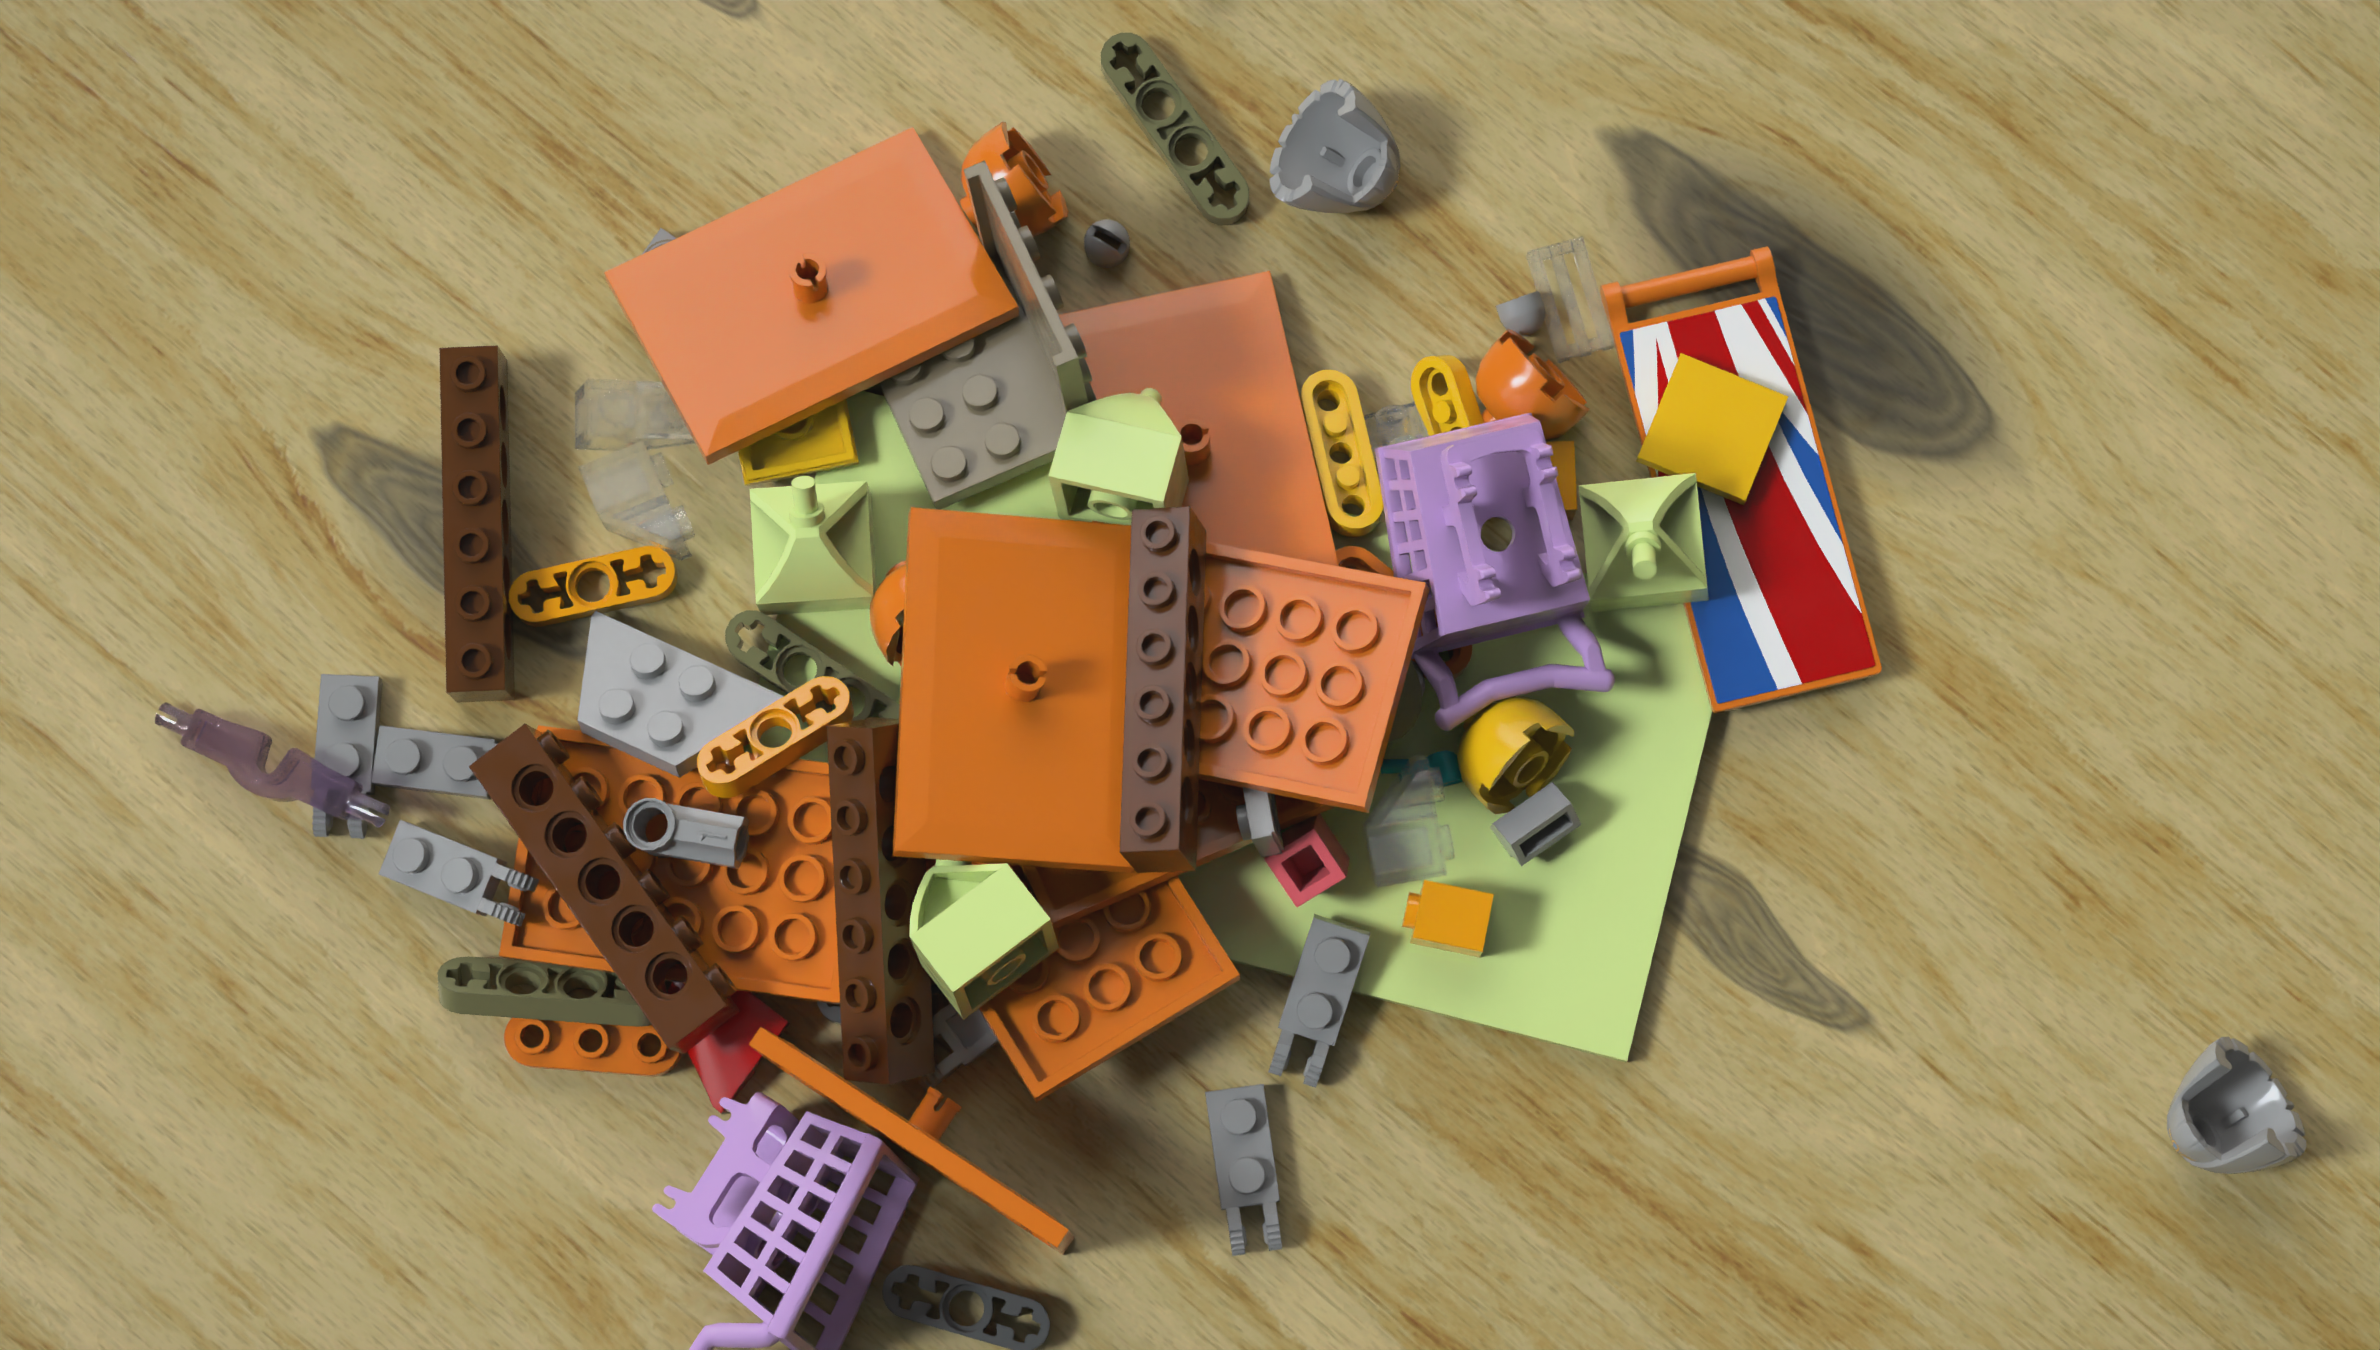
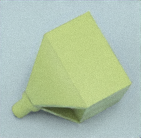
[1048,388,1189,525]
[1578,473,1709,612]
[750,476,877,615]
[909,859,1059,1020]

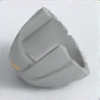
[1269,79,1400,213]
[2167,1037,2306,1174]

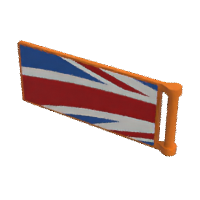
[1600,246,1882,713]

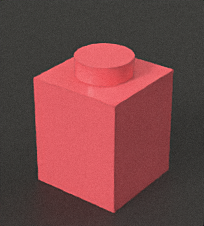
[1264,814,1350,907]

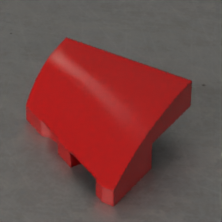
[667,981,790,1114]

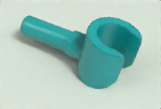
[1381,750,1463,788]

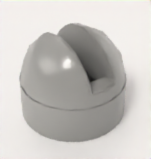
[1084,219,1130,268]
[1495,291,1545,336]

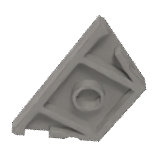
[577,611,784,778]

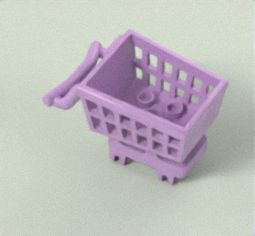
[1375,413,1615,731]
[652,1092,920,1350]

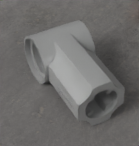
[623,798,750,869]

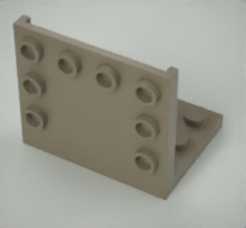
[878,161,1096,510]

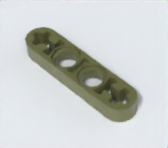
[1101,32,1249,225]
[725,610,900,721]
[437,956,666,1027]

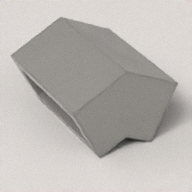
[1490,782,1581,866]

